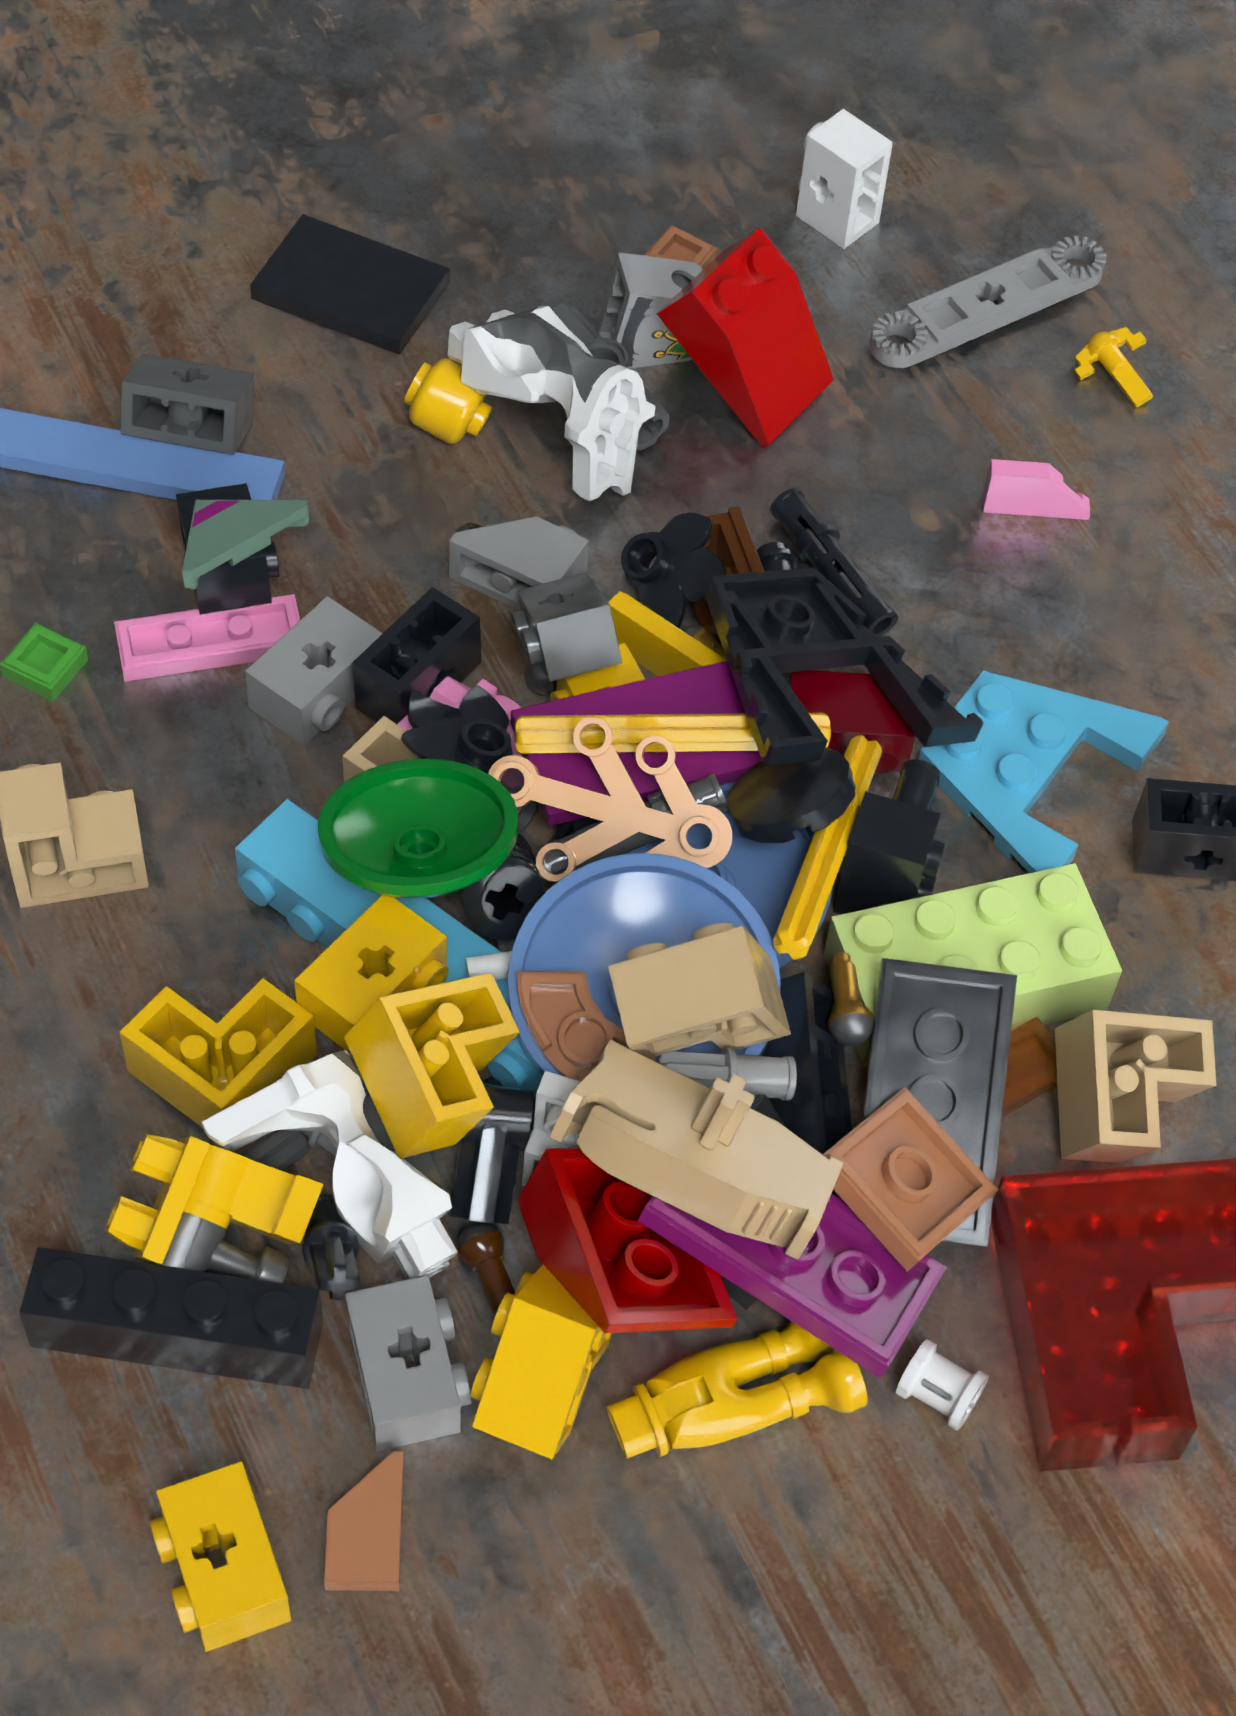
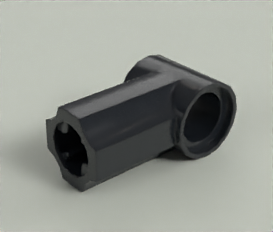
[449,1083,534,1224]

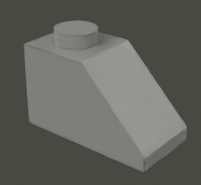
[449,516,589,610]

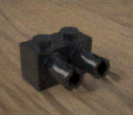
[833,759,946,914]

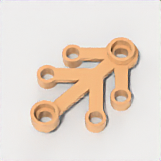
[488,717,733,882]

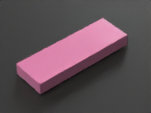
[114,594,300,682]

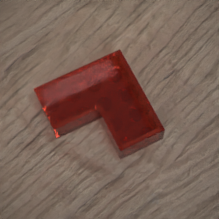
[990,1158,1236,1472]

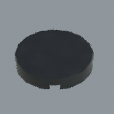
[727,747,856,843]

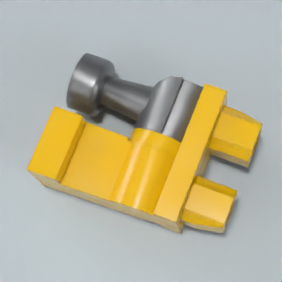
[104,1134,323,1284]

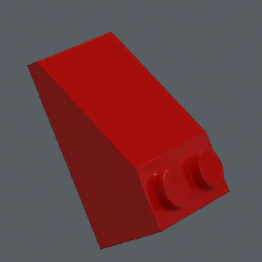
[656,227,834,448]
[517,1148,737,1333]

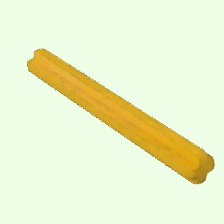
[515,713,831,754]
[772,735,882,960]

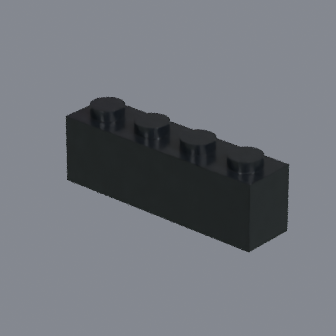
[19,1247,323,1389]

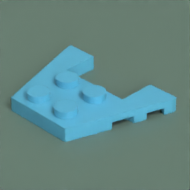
[918,671,1169,873]

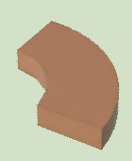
[517,971,655,1081]

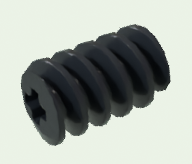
[459,833,545,940]

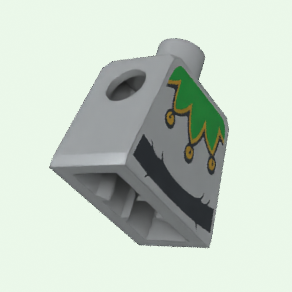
[595,253,703,369]

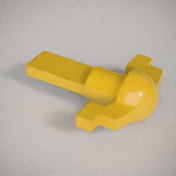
[1074,327,1153,409]

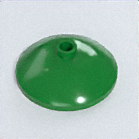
[318,759,518,898]

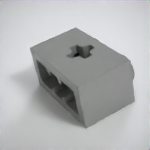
[245,596,383,746]
[345,1275,471,1452]

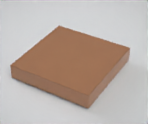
[823,1087,999,1272]

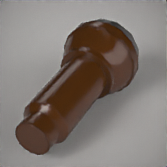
[457,1222,515,1314]

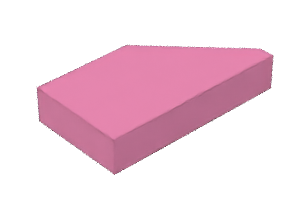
[982,459,1090,520]

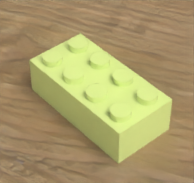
[823,863,1123,1066]

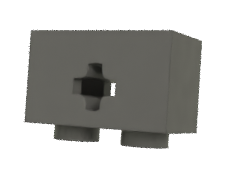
[121,353,255,455]
[511,572,622,682]

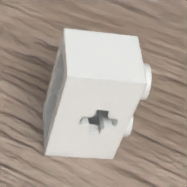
[796,109,893,249]

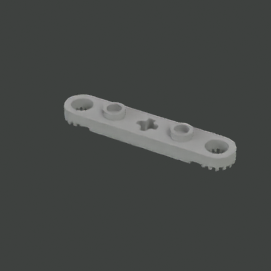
[869,235,1106,368]

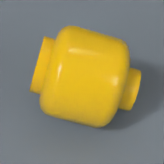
[403,358,493,445]

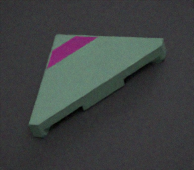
[182,500,310,589]

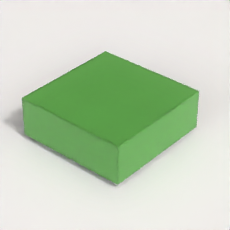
[0,622,89,702]

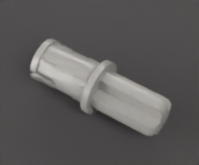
[657,1047,797,1100]

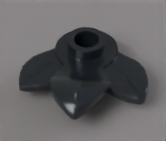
[621,512,727,628]
[401,686,513,774]

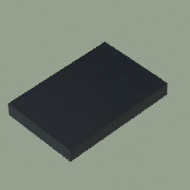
[250,214,450,355]

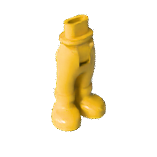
[606,1321,868,1459]

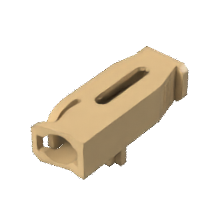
[550,1040,844,1260]

